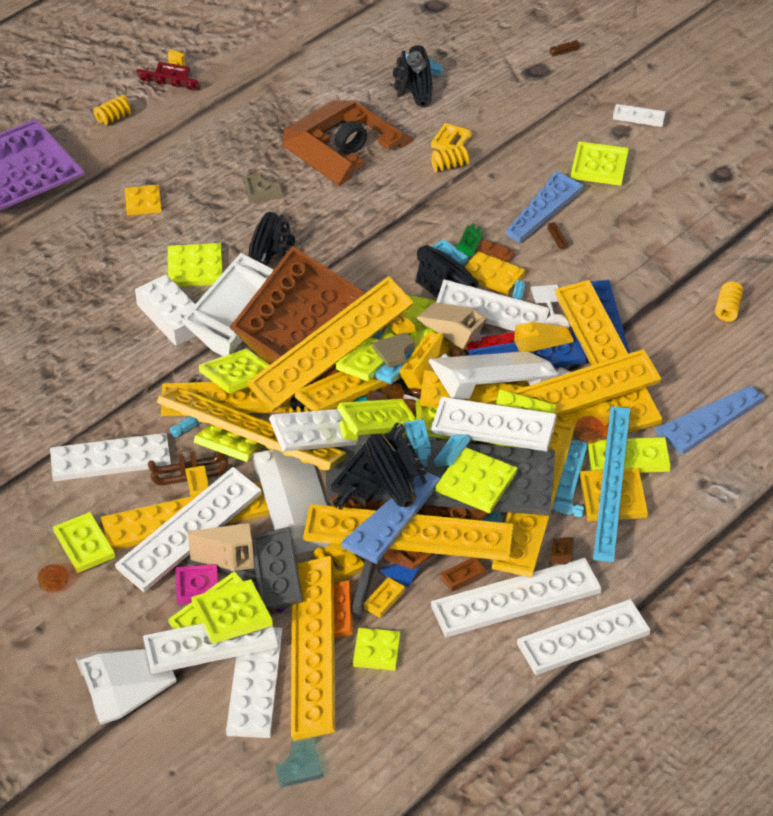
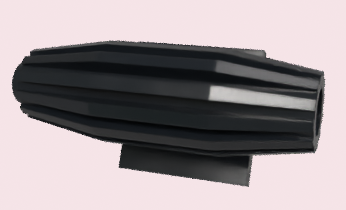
[393,45,433,107]
[248,212,295,265]
[415,245,479,298]
[365,432,427,508]

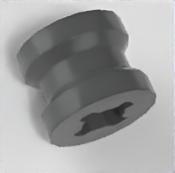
[406,51,426,72]

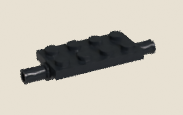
[331,422,406,510]

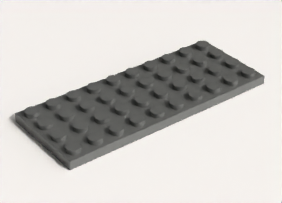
[355,435,556,516]

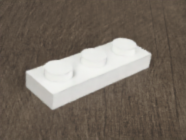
[613,104,666,127]

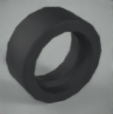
[334,121,368,154]

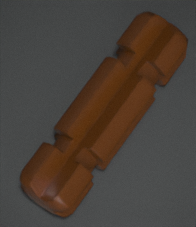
[550,40,580,56]
[547,222,568,250]

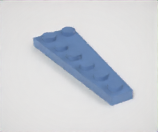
[506,171,584,243]
[656,386,765,455]
[342,472,440,564]

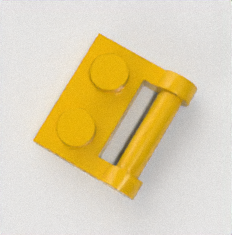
[431,123,472,150]
[313,543,364,583]

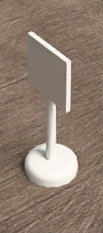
[531,284,570,330]

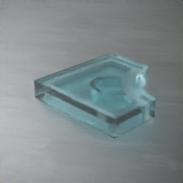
[275,738,324,788]

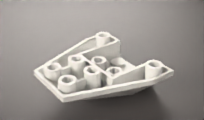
[75,648,176,725]

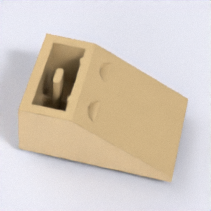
[417,302,487,349]
[187,523,254,571]

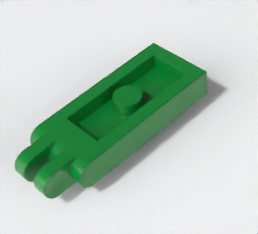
[456,223,483,257]

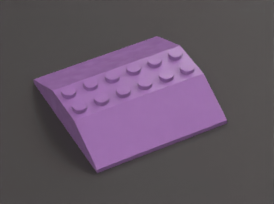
[0,119,85,210]

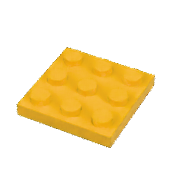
[579,468,648,522]

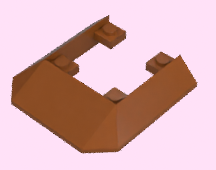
[283,100,414,186]

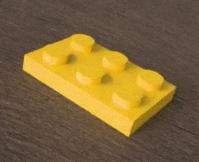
[465,251,525,296]

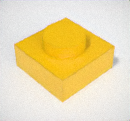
[168,50,186,66]

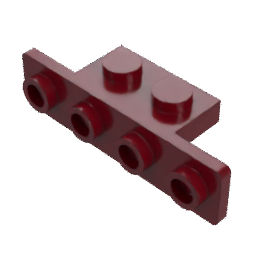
[136,61,201,90]

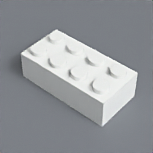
[135,275,196,346]

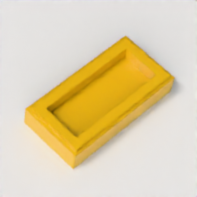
[185,466,209,500]

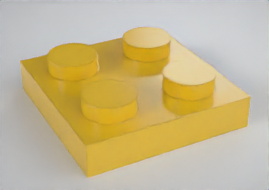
[125,185,162,216]

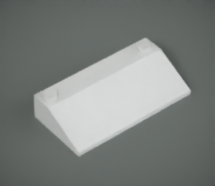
[182,253,274,356]
[429,351,559,400]
[253,450,332,554]

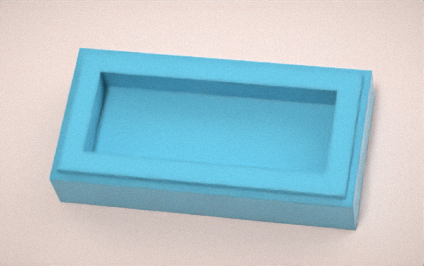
[434,434,471,466]

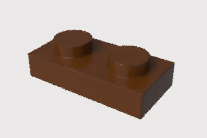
[551,537,574,565]

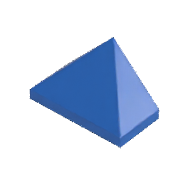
[378,563,420,588]

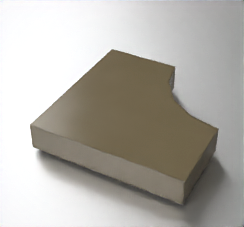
[243,174,283,203]
[372,332,415,368]

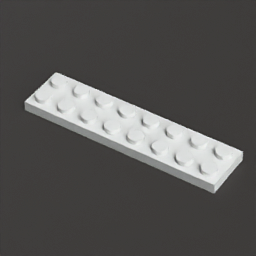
[115,467,261,592]
[431,558,601,638]

